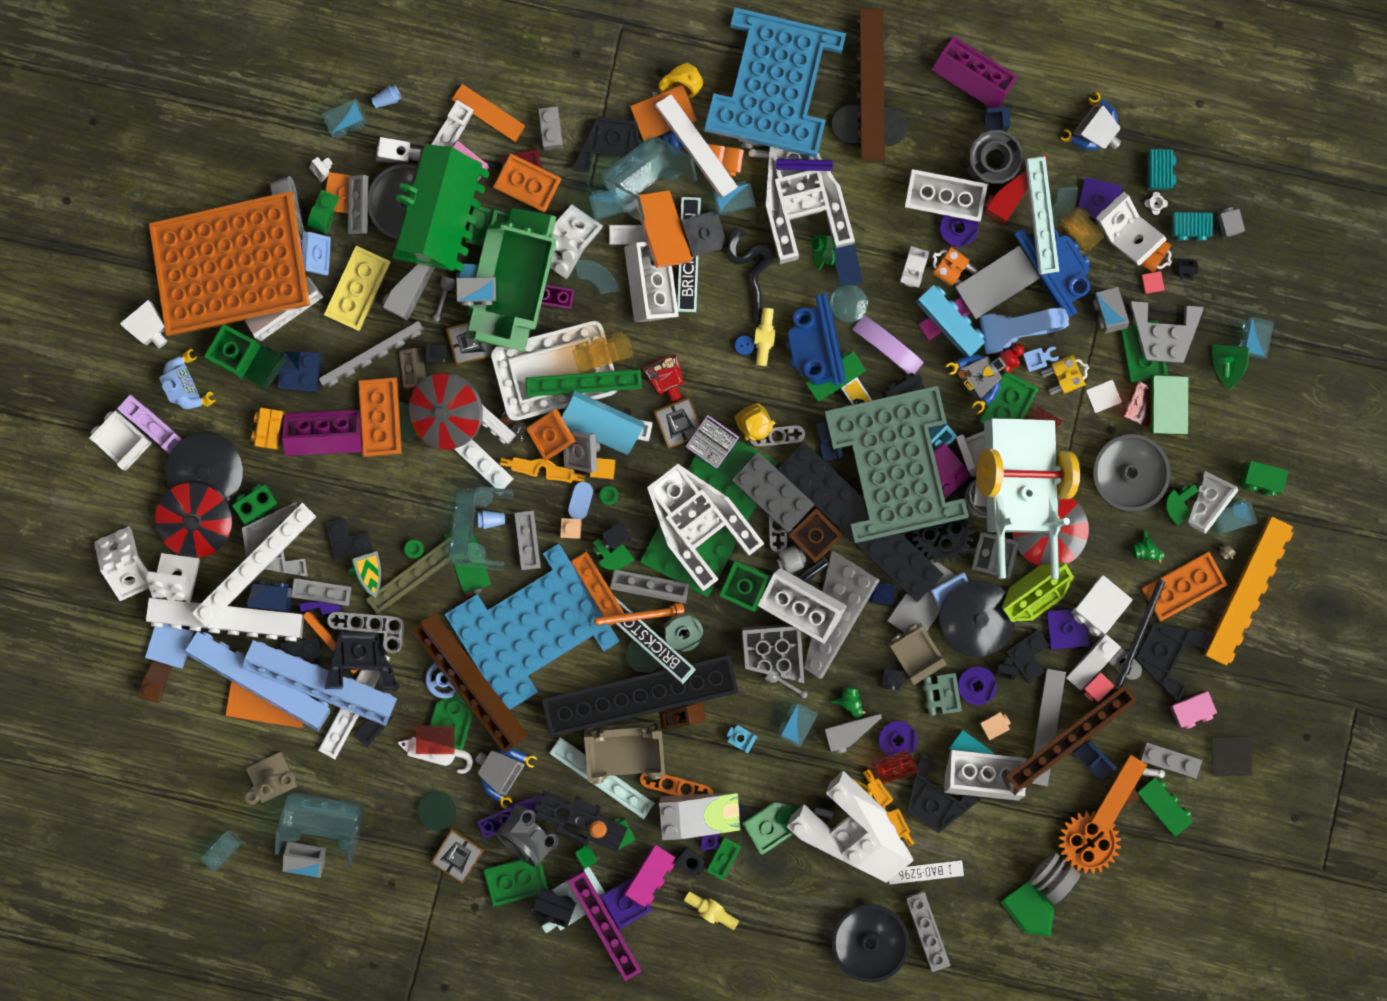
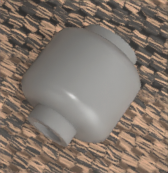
[777,546,806,573]

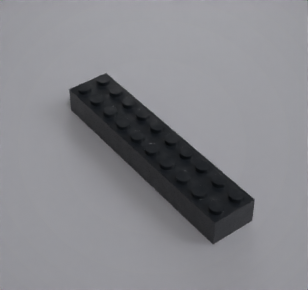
[777,442,944,603]
[542,655,739,737]

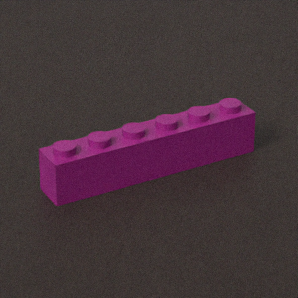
[566,868,642,981]

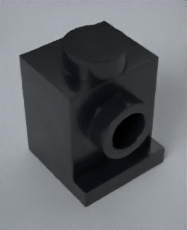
[881,669,904,690]

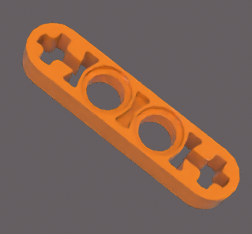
[640,773,713,796]

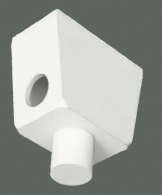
[376,137,421,164]
[120,300,167,349]

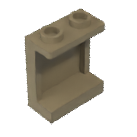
[888,623,947,685]

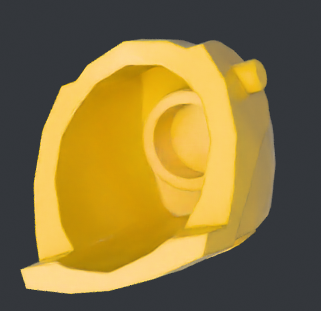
[659,63,703,98]
[734,403,775,441]

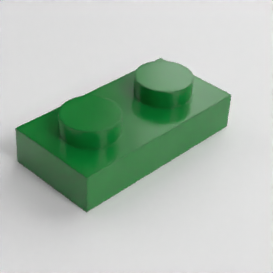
[706,837,742,880]

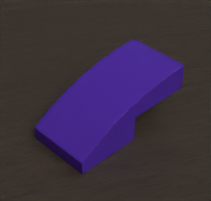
[300,602,343,615]

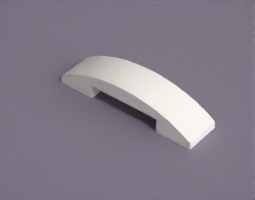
[431,100,474,147]

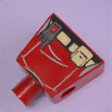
[643,354,684,402]

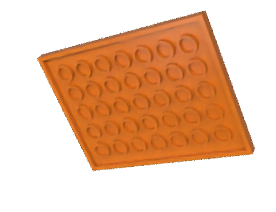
[149,191,310,336]

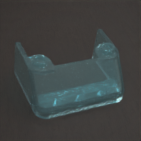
[602,137,698,222]
[449,487,514,570]
[275,793,363,867]

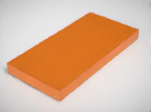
[633,190,692,268]
[358,377,402,457]
[1141,551,1227,622]
[226,681,303,728]

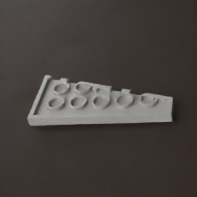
[804,550,879,679]

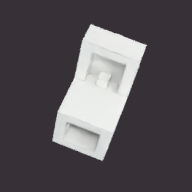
[901,246,929,288]

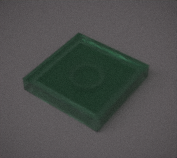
[244,343,287,391]

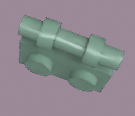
[922,673,962,716]

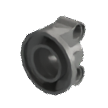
[966,130,1023,184]
[495,805,558,868]

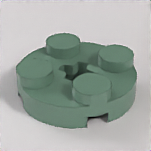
[664,612,703,652]

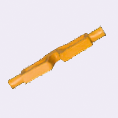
[500,457,586,483]
[863,769,914,847]

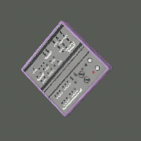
[686,415,739,469]

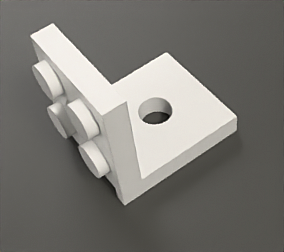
[1096,192,1166,266]
[550,205,603,279]
[94,526,149,601]
[147,553,200,603]

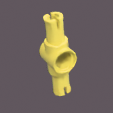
[754,308,775,366]
[684,891,739,930]

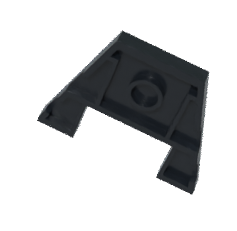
[572,116,647,181]
[1135,624,1213,701]
[324,632,400,690]
[906,753,983,833]

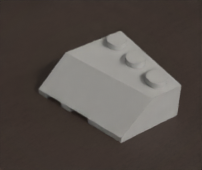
[742,624,804,683]

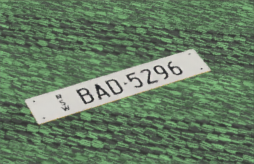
[889,860,964,884]

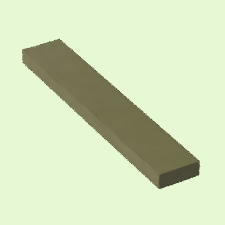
[366,531,470,615]

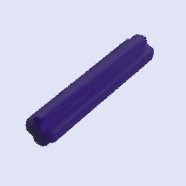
[776,159,833,171]

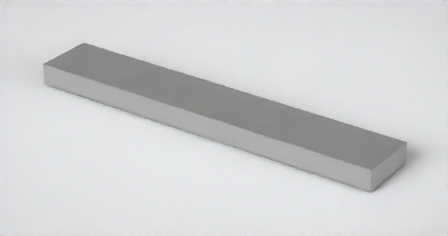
[1032,669,1066,786]

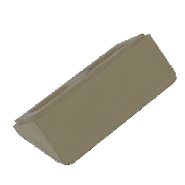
[399,348,426,389]

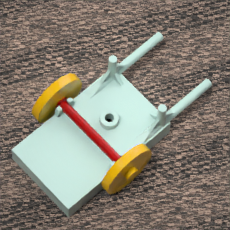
[976,418,1080,579]

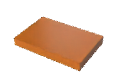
[630,85,698,142]
[493,153,562,213]

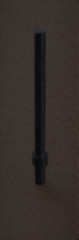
[1115,579,1166,688]

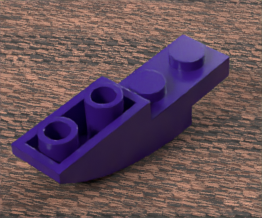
[477,790,549,839]

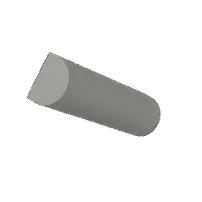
[610,570,689,604]

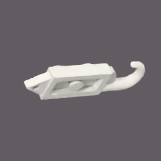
[398,737,473,774]

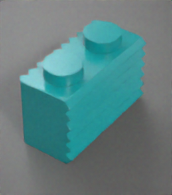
[1147,149,1176,190]
[1171,212,1213,241]

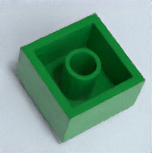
[204,324,260,380]
[1238,461,1288,497]
[720,560,772,612]

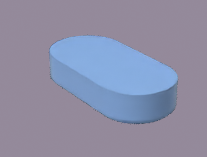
[569,482,593,519]

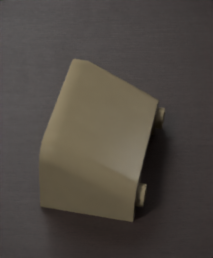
[584,721,665,784]

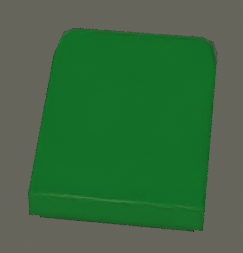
[575,845,597,869]

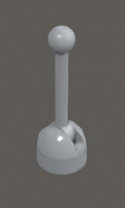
[433,276,456,322]
[764,674,808,699]

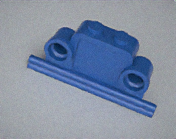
[1014,228,1090,317]
[786,293,846,385]

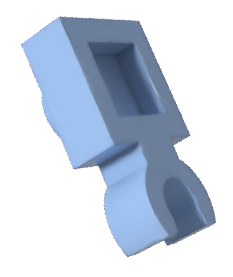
[1023,347,1059,372]

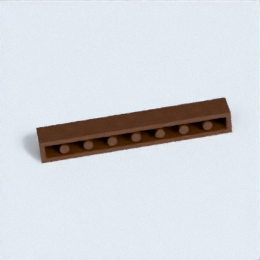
[857,8,885,163]
[411,614,528,754]
[1003,685,1137,796]

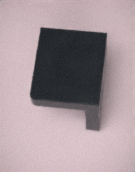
[426,343,448,364]

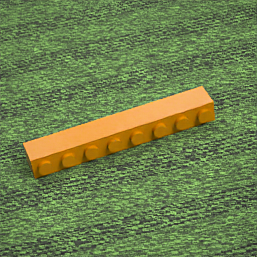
[1203,517,1293,665]

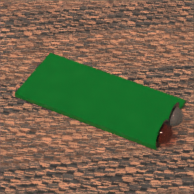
[444,525,491,597]

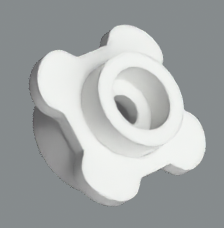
[1145,192,1168,215]

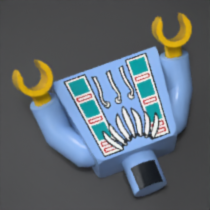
[159,349,216,409]

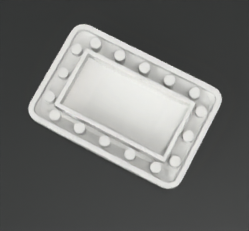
[492,321,617,421]

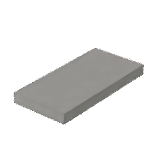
[955,246,1040,319]
[887,558,956,633]

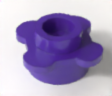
[699,834,719,851]

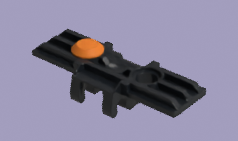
[533,789,628,852]

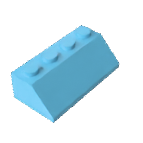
[915,285,985,358]

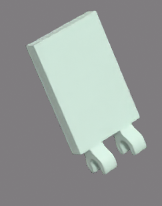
[531,867,605,933]

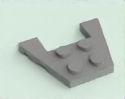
[1129,301,1203,363]
[242,502,308,576]

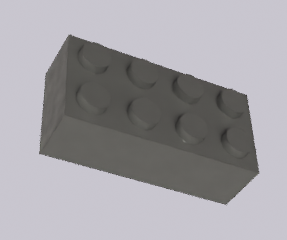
[731,452,815,533]

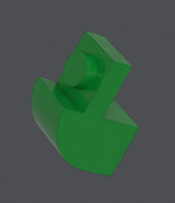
[307,190,340,235]
[1164,484,1199,526]
[592,538,635,571]

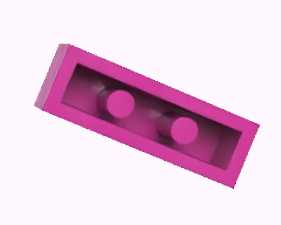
[623,845,675,907]

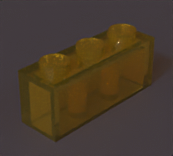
[572,332,634,374]

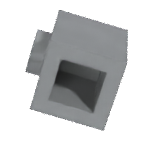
[1217,207,1245,238]

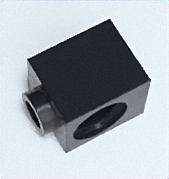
[675,846,706,877]

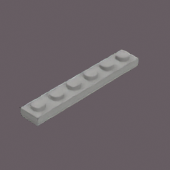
[319,321,424,387]

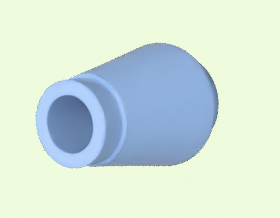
[371,85,401,108]
[477,510,505,529]

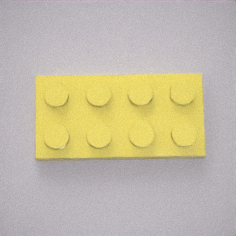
[324,246,391,331]

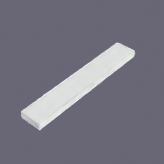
[655,95,738,198]
[318,655,390,759]

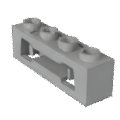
[905,890,951,972]

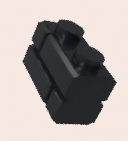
[601,522,631,550]
[531,889,576,928]

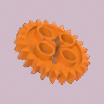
[1058,811,1121,874]

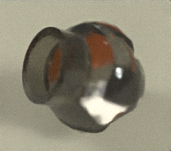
[501,412,527,443]

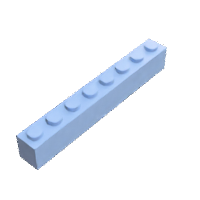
[185,631,330,731]
[242,640,397,726]

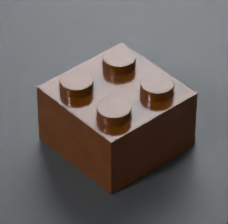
[788,508,843,563]

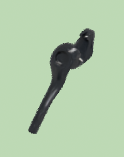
[727,228,773,322]

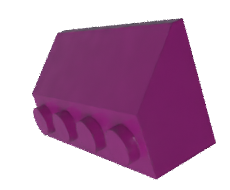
[932,36,1018,108]
[282,409,362,456]
[933,442,971,499]

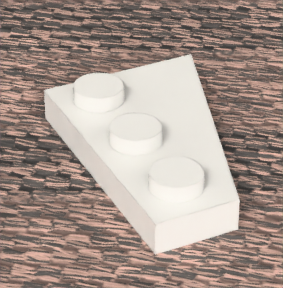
[1188,471,1238,534]

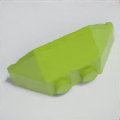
[1002,562,1074,622]

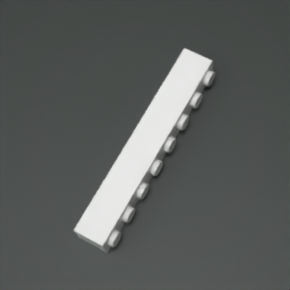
[192,503,316,627]
[146,598,304,642]

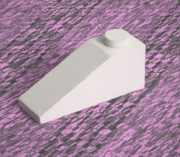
[1066,634,1121,691]

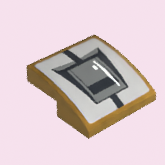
[445,323,493,366]
[653,396,700,449]
[431,828,485,884]

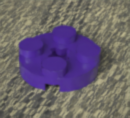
[939,215,978,248]
[958,667,997,705]
[879,721,918,760]

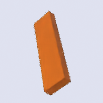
[452,84,526,142]
[570,551,625,626]
[302,612,359,674]
[1091,755,1147,832]

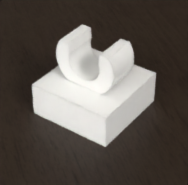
[309,157,333,182]

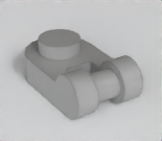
[1109,647,1142,680]

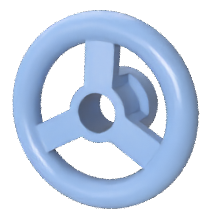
[425,663,456,698]

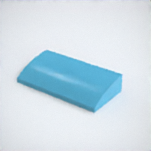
[562,390,644,455]

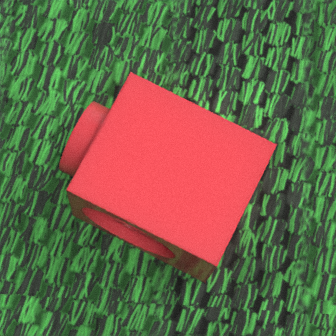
[1083,672,1114,702]

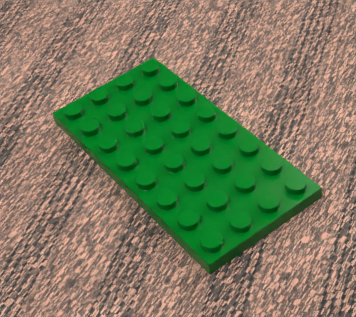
[640,440,779,597]

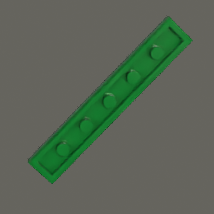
[525,369,642,397]

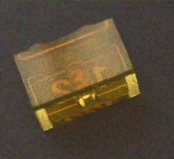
[1059,207,1105,252]

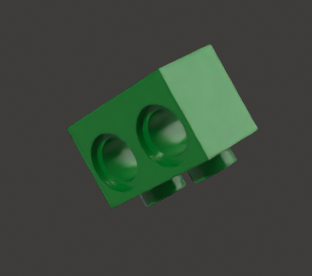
[232,484,280,525]

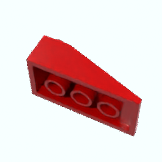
[984,155,1048,226]

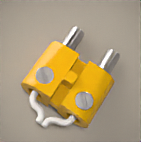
[1041,354,1089,395]

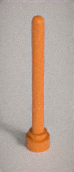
[594,603,684,625]

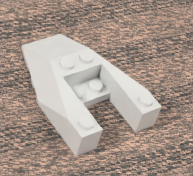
[766,147,855,264]
[647,464,764,591]
[787,771,913,883]

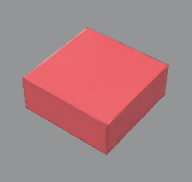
[1141,271,1165,294]

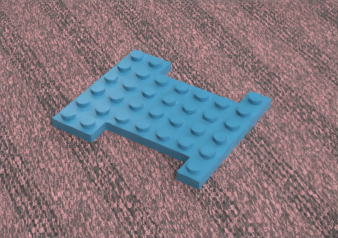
[704,7,846,158]
[445,544,620,710]

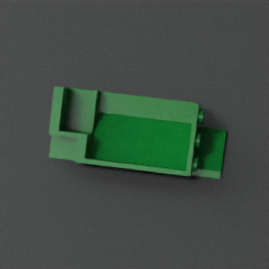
[466,208,557,352]

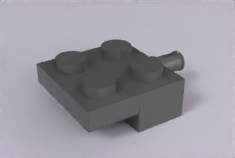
[963,532,1019,579]

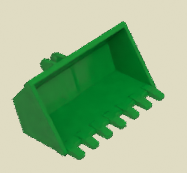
[392,144,489,271]

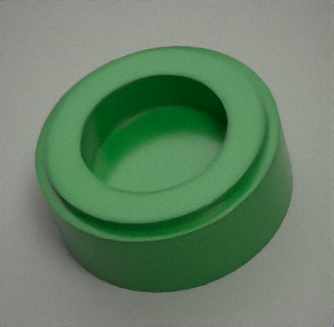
[599,486,618,505]
[404,539,424,559]

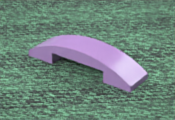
[852,315,924,374]
[117,395,183,454]

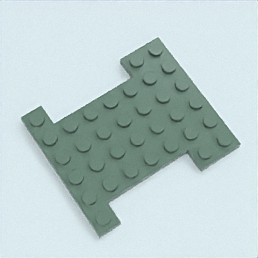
[825,386,969,543]

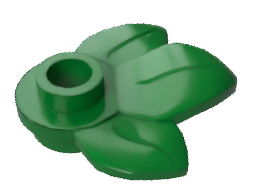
[812,235,835,271]

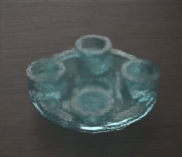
[830,285,868,322]

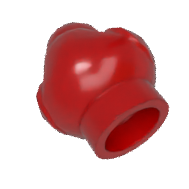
[998,344,1025,373]

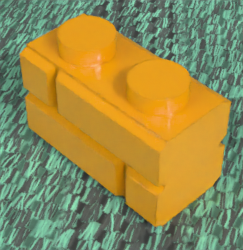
[251,408,284,450]

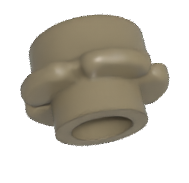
[1218,543,1236,560]

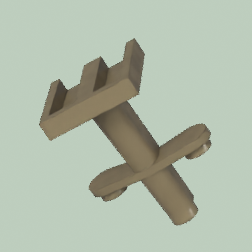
[244,751,298,805]

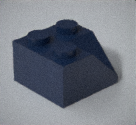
[278,352,322,393]
[247,580,293,611]

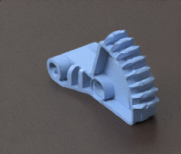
[979,308,1069,355]

